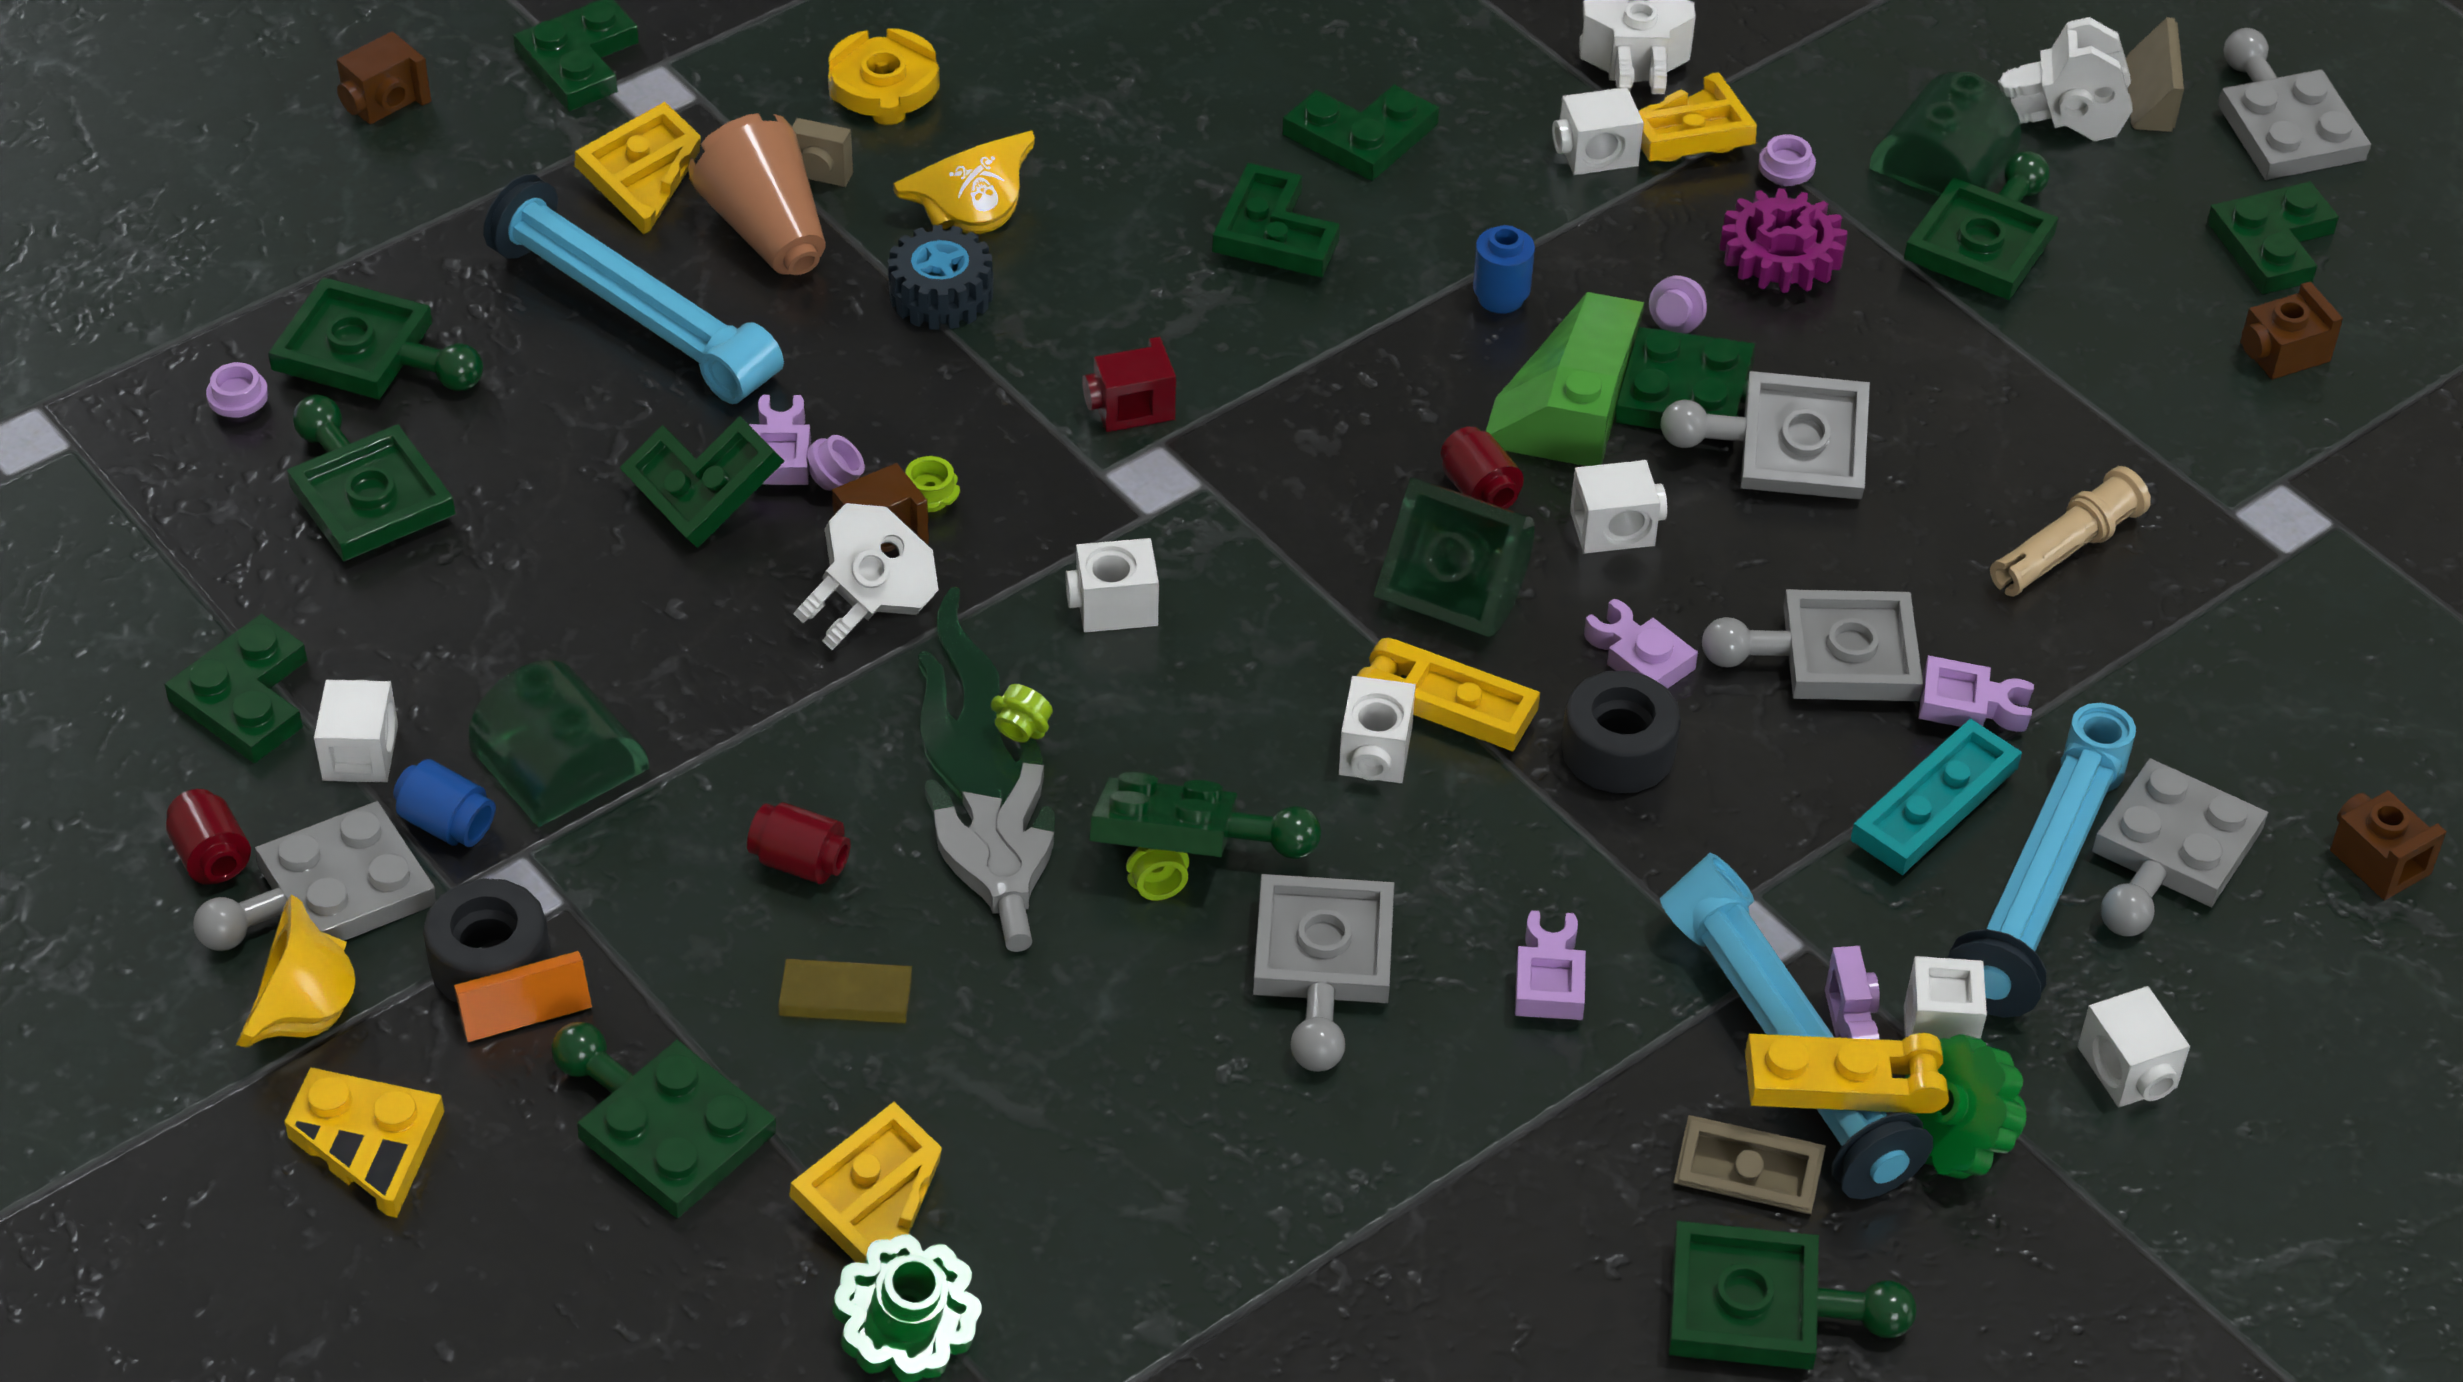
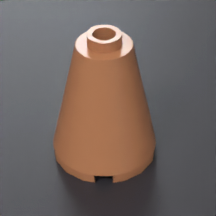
[688,113,826,275]

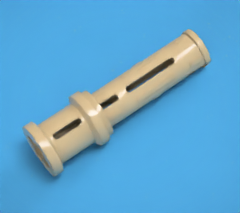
[1990,466,2151,597]

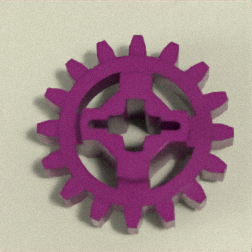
[1719,189,1847,293]

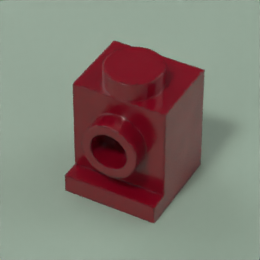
[1082,337,1176,432]

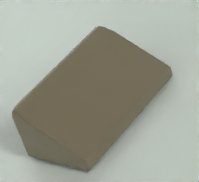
[2126,18,2184,132]
[1674,1115,1826,1215]

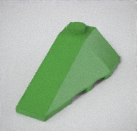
[1486,292,1645,466]

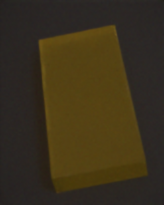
[779,959,912,1023]

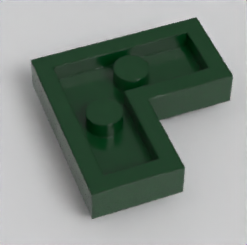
[513,0,639,112]
[1282,84,1439,181]
[1212,163,1340,278]
[2207,181,2339,295]
[619,416,785,548]
[164,613,308,764]

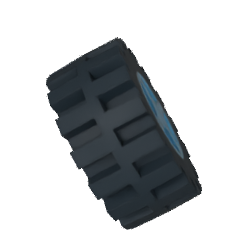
[888,225,993,330]

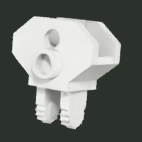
[1579,0,1695,94]
[1998,17,2133,141]
[793,503,939,650]

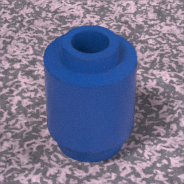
[1473,225,1535,314]
[393,759,496,847]

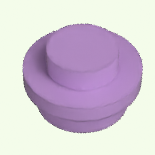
[1758,135,1816,186]
[1649,276,1707,333]
[206,362,268,418]
[807,435,865,491]

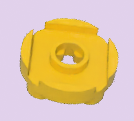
[828,28,940,125]

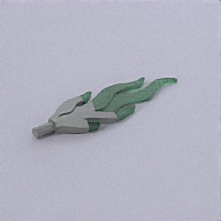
[918,587,1055,952]

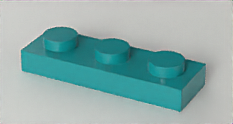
[1850,718,2022,875]

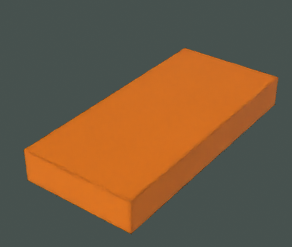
[454,951,592,1042]

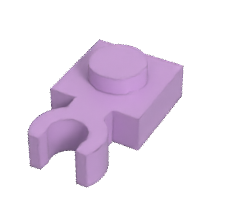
[749,395,811,485]
[1584,599,1698,689]
[1918,655,2034,732]
[1515,911,1586,1020]
[1825,946,1880,1040]

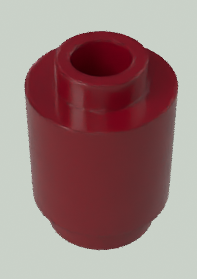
[1440,426,1524,514]
[166,789,251,885]
[747,802,851,884]

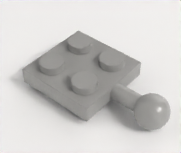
[2217,28,2371,180]
[1661,371,1870,500]
[1702,589,1923,701]
[2092,758,2268,936]
[193,801,436,951]
[1253,874,1394,1072]

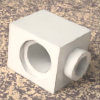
[1553,87,1644,175]
[1570,460,1667,554]
[1065,538,1159,632]
[1339,676,1416,783]
[314,680,398,783]
[1903,956,1987,1039]
[2078,986,2190,1108]

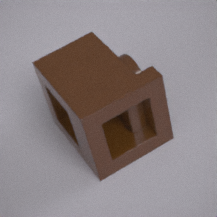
[336,31,432,125]
[2240,281,2343,379]
[828,463,929,553]
[2330,790,2447,901]

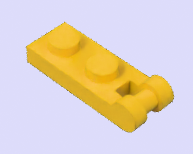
[1357,638,1540,752]
[1745,1033,1949,1113]

